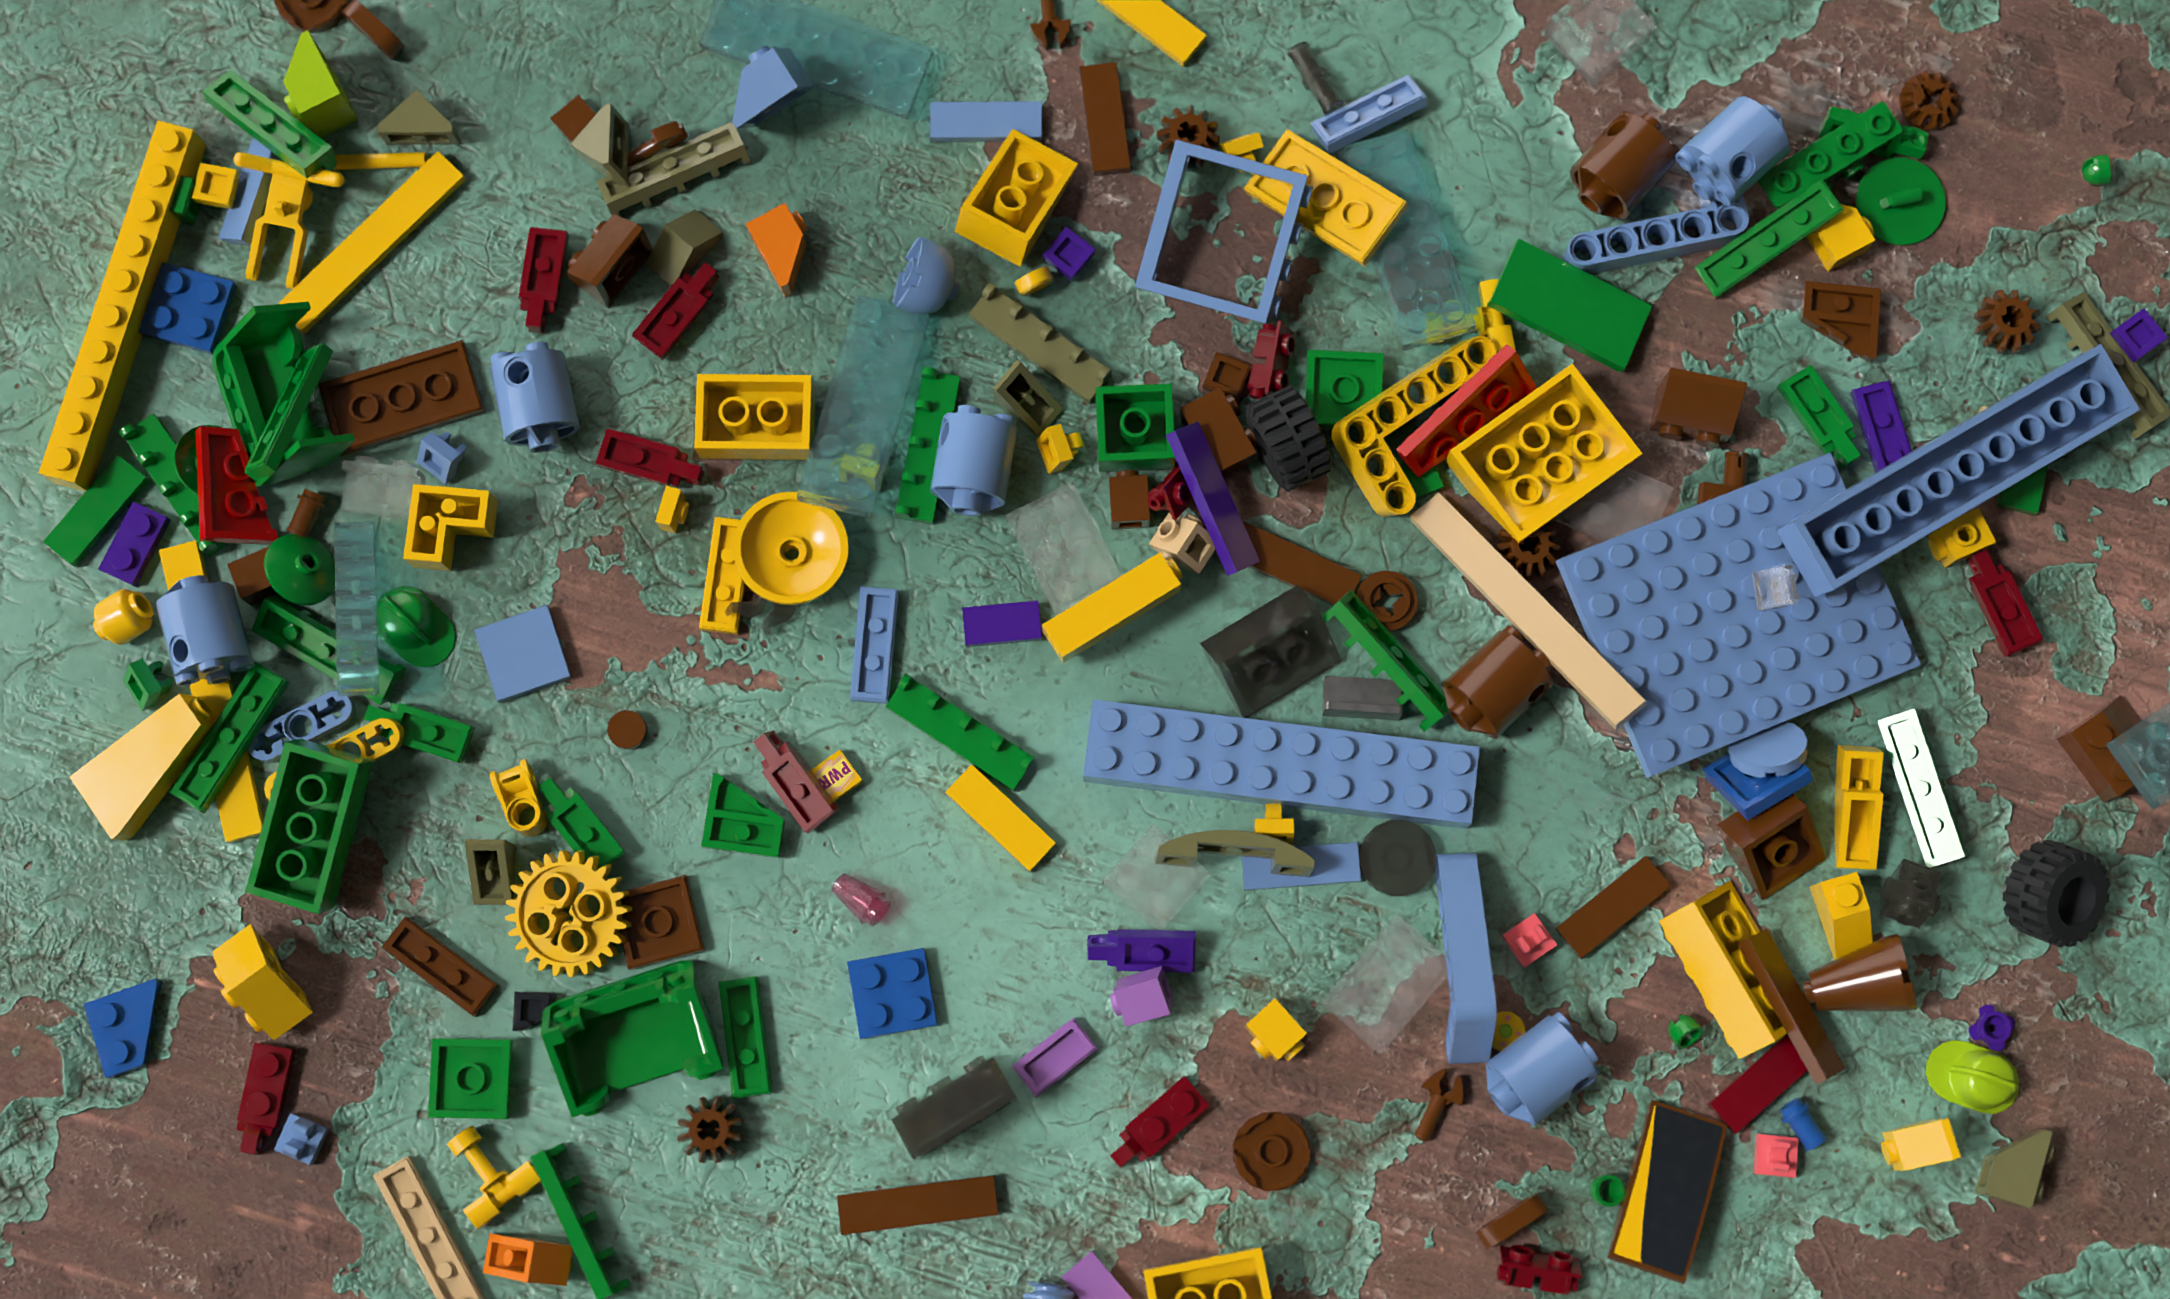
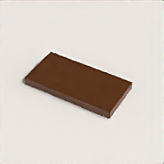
[318,340,485,457]

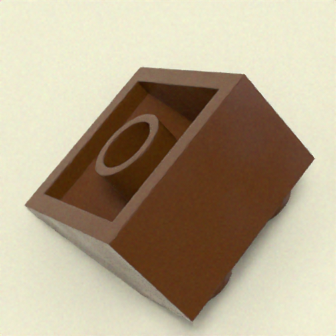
[567,214,653,308]
[1649,367,1747,448]
[2057,695,2167,802]
[1717,794,1826,900]

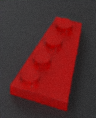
[1396,344,1537,477]

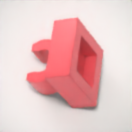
[1501,913,1557,968]
[1753,1134,1798,1178]

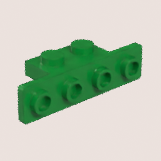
[1758,101,1903,209]

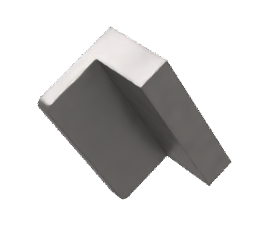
[1322,676,1403,721]

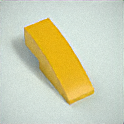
[1834,745,1884,870]

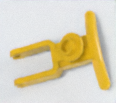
[234,152,344,289]

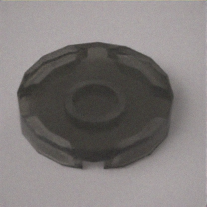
[1359,820,1436,897]

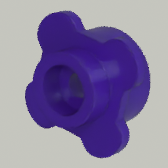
[1968,1005,2015,1051]

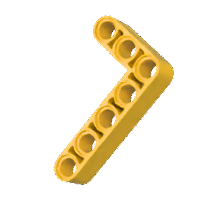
[1332,336,1497,517]

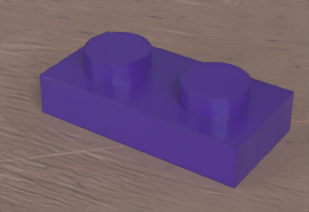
[98,502,171,587]

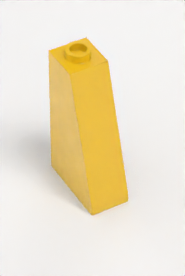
[70,693,214,841]

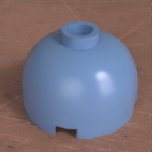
[893,237,961,315]

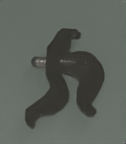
[725,594,796,635]

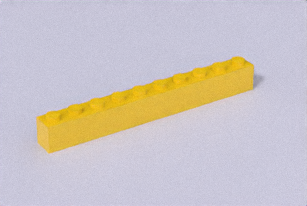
[38,120,206,492]

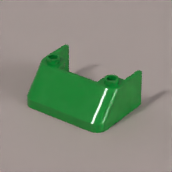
[212,302,355,486]

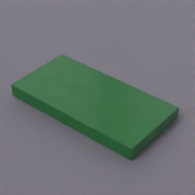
[1487,238,1652,373]

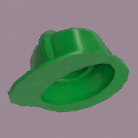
[372,586,455,668]

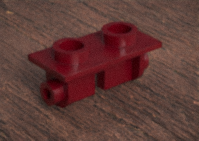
[1247,321,1296,400]
[1147,462,1194,520]
[1497,1244,1582,1295]

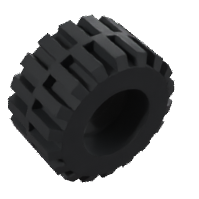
[1247,386,1331,492]
[2002,840,2110,948]

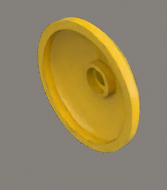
[733,492,849,605]

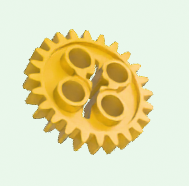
[505,850,632,977]

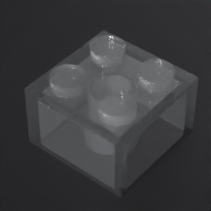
[1544,0,1656,87]

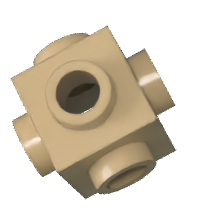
[1149,513,1215,574]

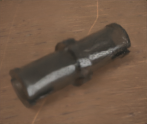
[1287,41,1345,115]

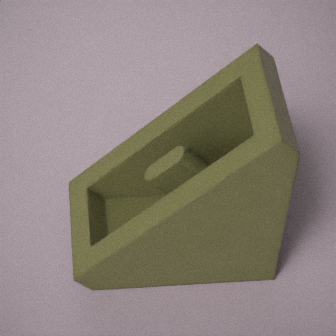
[377,89,460,145]
[570,103,629,185]
[646,209,724,286]
[993,360,1063,436]
[465,839,516,905]

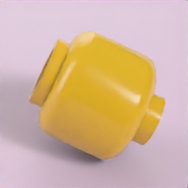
[93,589,154,645]

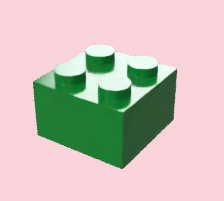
[1095,383,1175,472]

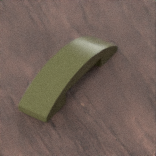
[1154,830,1315,877]

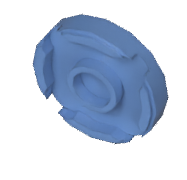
[1728,721,1808,778]

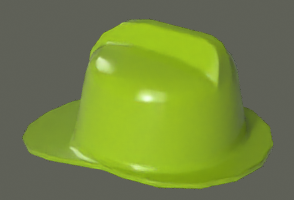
[1925,1040,2019,1114]

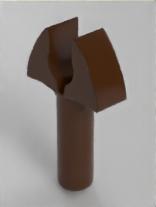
[1030,0,1071,51]
[628,121,688,167]
[1415,1069,1463,1142]

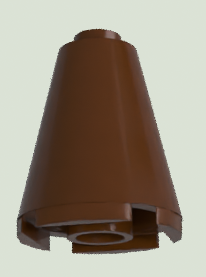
[1802,934,1917,1012]

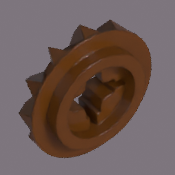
[1899,71,1961,130]
[1357,571,1418,631]

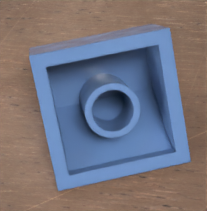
[732,46,815,128]

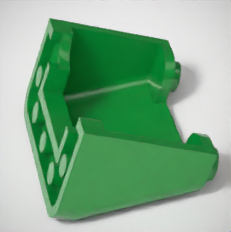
[541,960,723,1118]

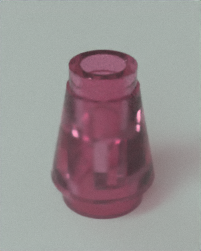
[831,873,891,927]

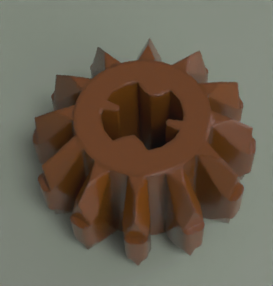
[1156,104,1220,170]
[1973,289,2041,354]
[1495,524,1561,581]
[677,1097,744,1163]

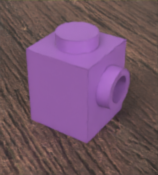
[1111,966,1175,1027]

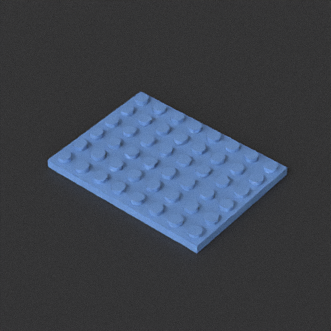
[1556,453,1921,778]

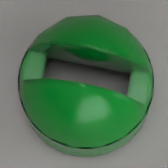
[2081,154,2111,185]
[1668,1014,1703,1049]
[1590,1174,1625,1207]

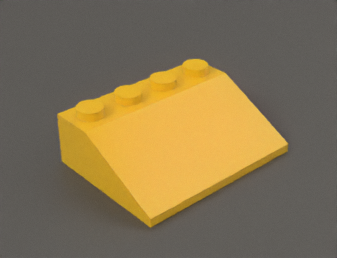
[1445,364,1643,543]

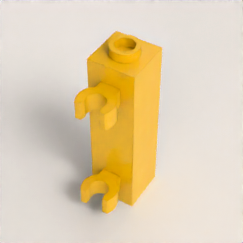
[1042,552,1183,663]

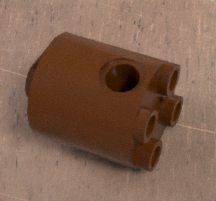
[1570,111,1680,219]
[1443,625,1555,739]

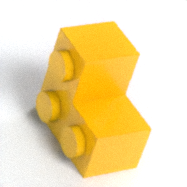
[403,484,498,571]
[212,924,313,1041]

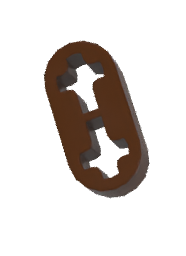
[342,0,405,60]
[1476,1192,1549,1249]

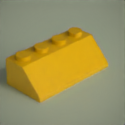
[1659,881,1787,1059]

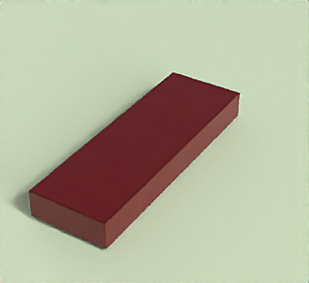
[1707,1034,1807,1134]

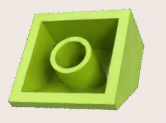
[283,30,358,138]

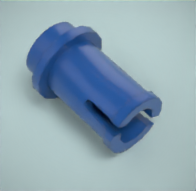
[1779,1098,1827,1151]

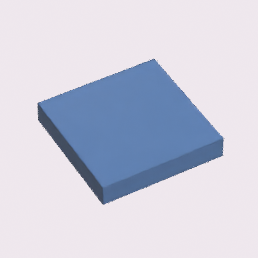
[474,605,572,703]

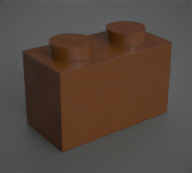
[1179,387,1258,477]

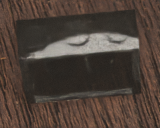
[1200,585,1342,718]
[891,1055,1018,1161]

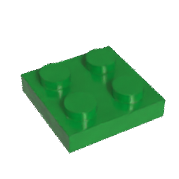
[1305,350,1383,429]
[428,1038,513,1119]

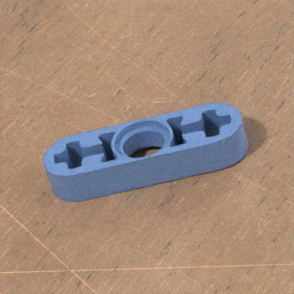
[248,691,356,763]

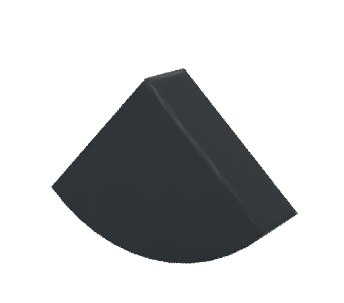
[512,992,556,1032]

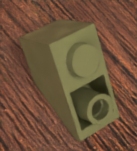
[1974,1130,2054,1209]

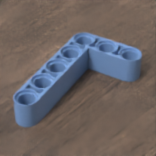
[1563,195,1749,275]
[1435,853,1496,1064]

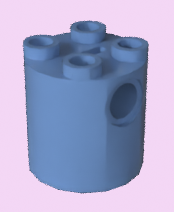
[1675,96,1790,206]
[490,342,580,453]
[930,405,1018,516]
[156,575,254,686]
[1486,1012,1600,1127]

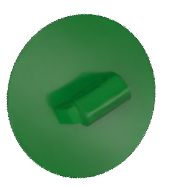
[1856,157,1946,245]

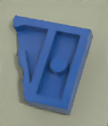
[83,979,162,1078]

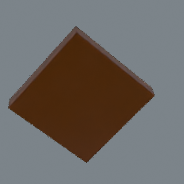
[619,875,705,970]

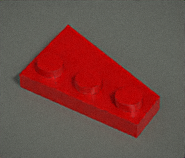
[196,426,279,545]

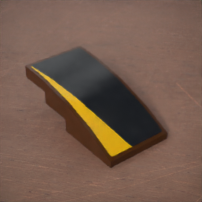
[1607,1100,1727,1284]

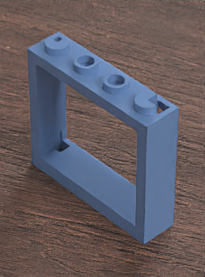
[1135,140,1313,324]

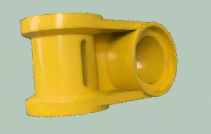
[489,758,548,837]

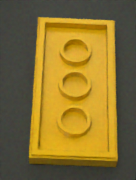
[1243,129,1409,267]

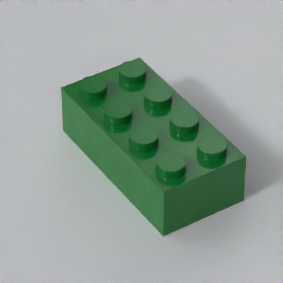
[245,739,374,914]

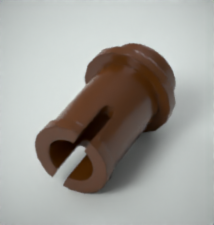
[286,489,327,537]

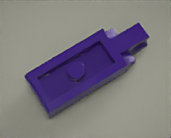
[1087,929,1196,973]

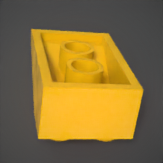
[955,129,1078,267]

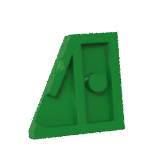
[701,773,785,859]

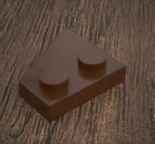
[1800,281,1881,362]

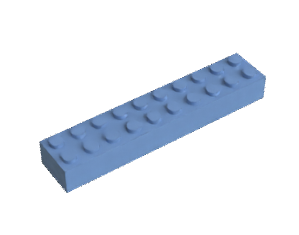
[1776,344,2140,597]
[1083,699,1480,829]

